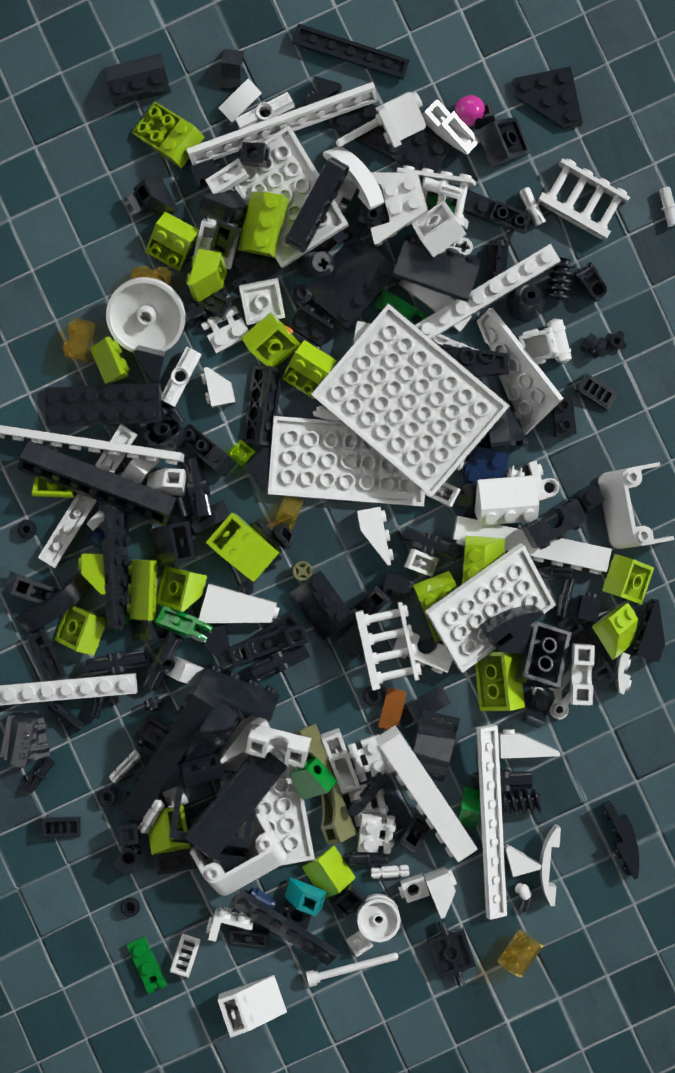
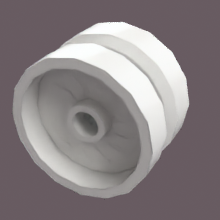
[357,893,401,942]

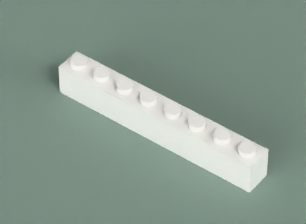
[452,516,612,575]
[375,726,478,862]

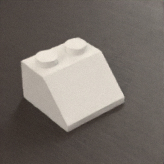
[412,200,466,257]
[424,866,457,919]

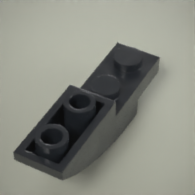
[450,186,532,234]
[602,800,639,880]

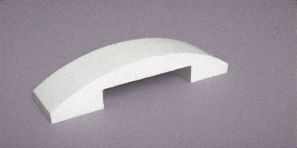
[322,146,385,210]
[398,280,472,332]
[539,824,561,906]

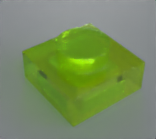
[228,439,255,466]

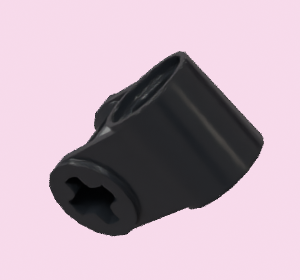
[573,262,607,301]

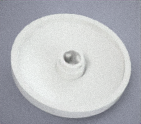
[106,277,186,353]

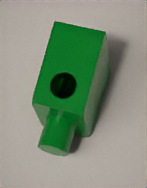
[290,758,337,800]

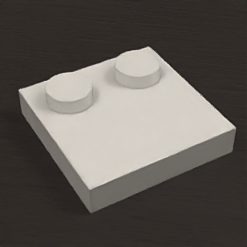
[239,278,285,325]

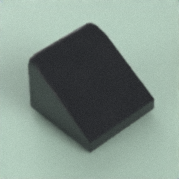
[474,102,495,130]
[273,522,295,548]

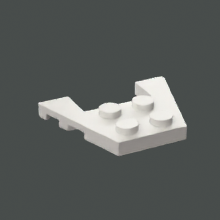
[371,172,428,247]

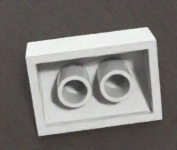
[475,475,539,526]

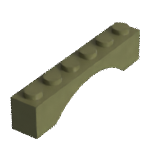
[291,724,356,845]

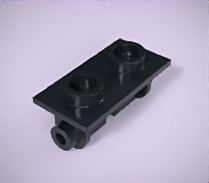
[486,240,509,280]

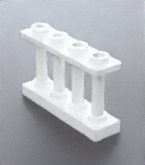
[537,158,630,241]
[396,166,476,229]
[355,602,422,690]

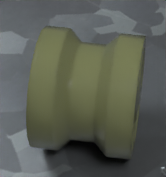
[293,561,312,581]

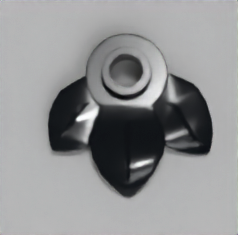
[453,483,477,518]

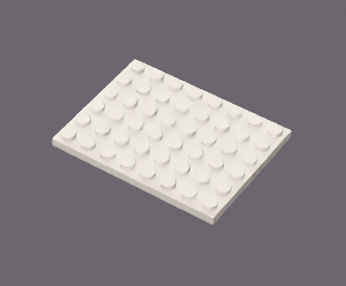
[311,304,510,497]

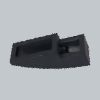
[479,605,544,644]

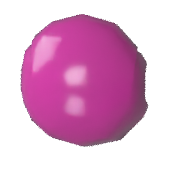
[455,95,485,126]

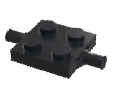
[231,252,288,289]
[426,920,476,986]

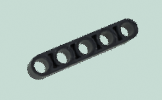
[285,157,350,253]

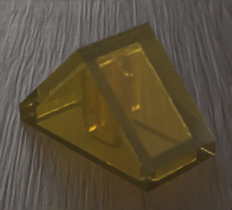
[272,496,304,531]

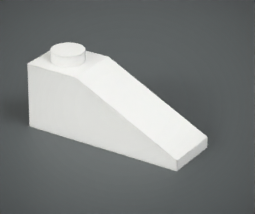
[498,729,560,758]

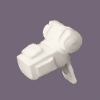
[519,318,572,365]

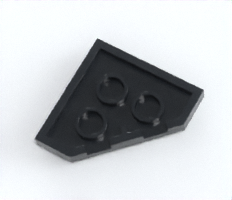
[513,66,583,129]

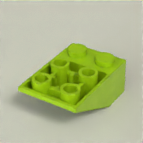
[132,102,205,169]
[206,513,279,582]
[413,571,457,643]

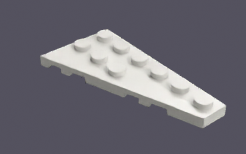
[477,307,564,435]

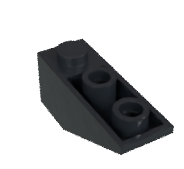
[183,423,237,478]
[632,598,665,662]

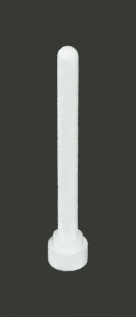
[336,92,423,147]
[306,953,399,987]

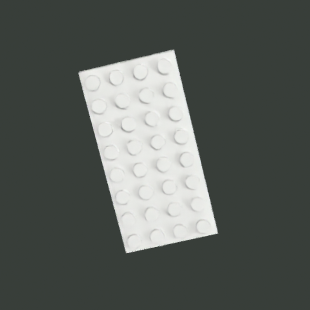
[268,416,425,507]

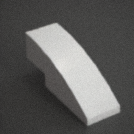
[422,99,480,154]
[321,728,361,794]

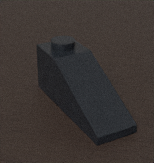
[4,571,60,604]

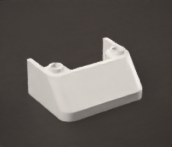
[598,462,674,549]
[190,808,286,896]

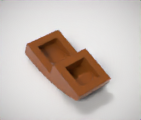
[378,687,407,730]

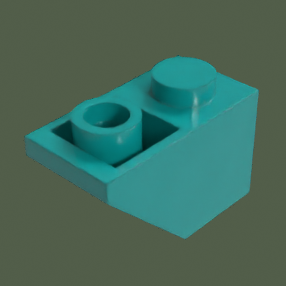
[285,878,327,917]

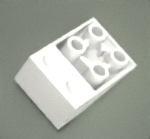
[218,975,287,1038]

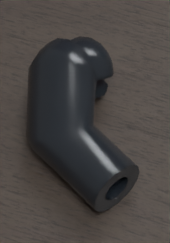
[162,405,185,424]

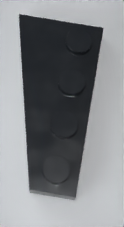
[437,344,509,377]

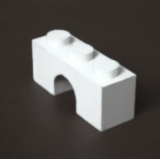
[392,633,453,674]
[570,644,595,705]
[246,724,311,768]

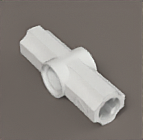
[235,92,295,129]
[161,346,202,407]

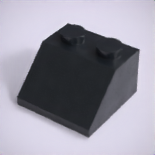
[476,117,531,167]

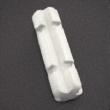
[109,750,142,784]
[138,800,165,834]
[371,865,409,879]

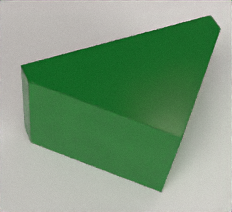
[457,786,481,828]

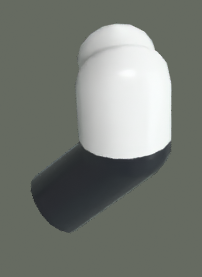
[515,883,533,912]

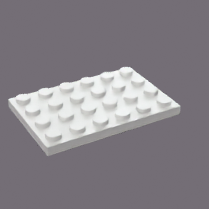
[227,125,349,268]
[425,543,556,673]
[220,751,315,865]

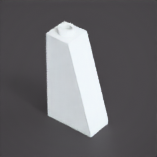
[199,584,280,623]

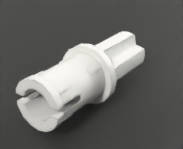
[423,177,463,199]
[519,187,546,227]
[659,187,675,227]

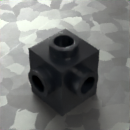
[358,202,387,231]

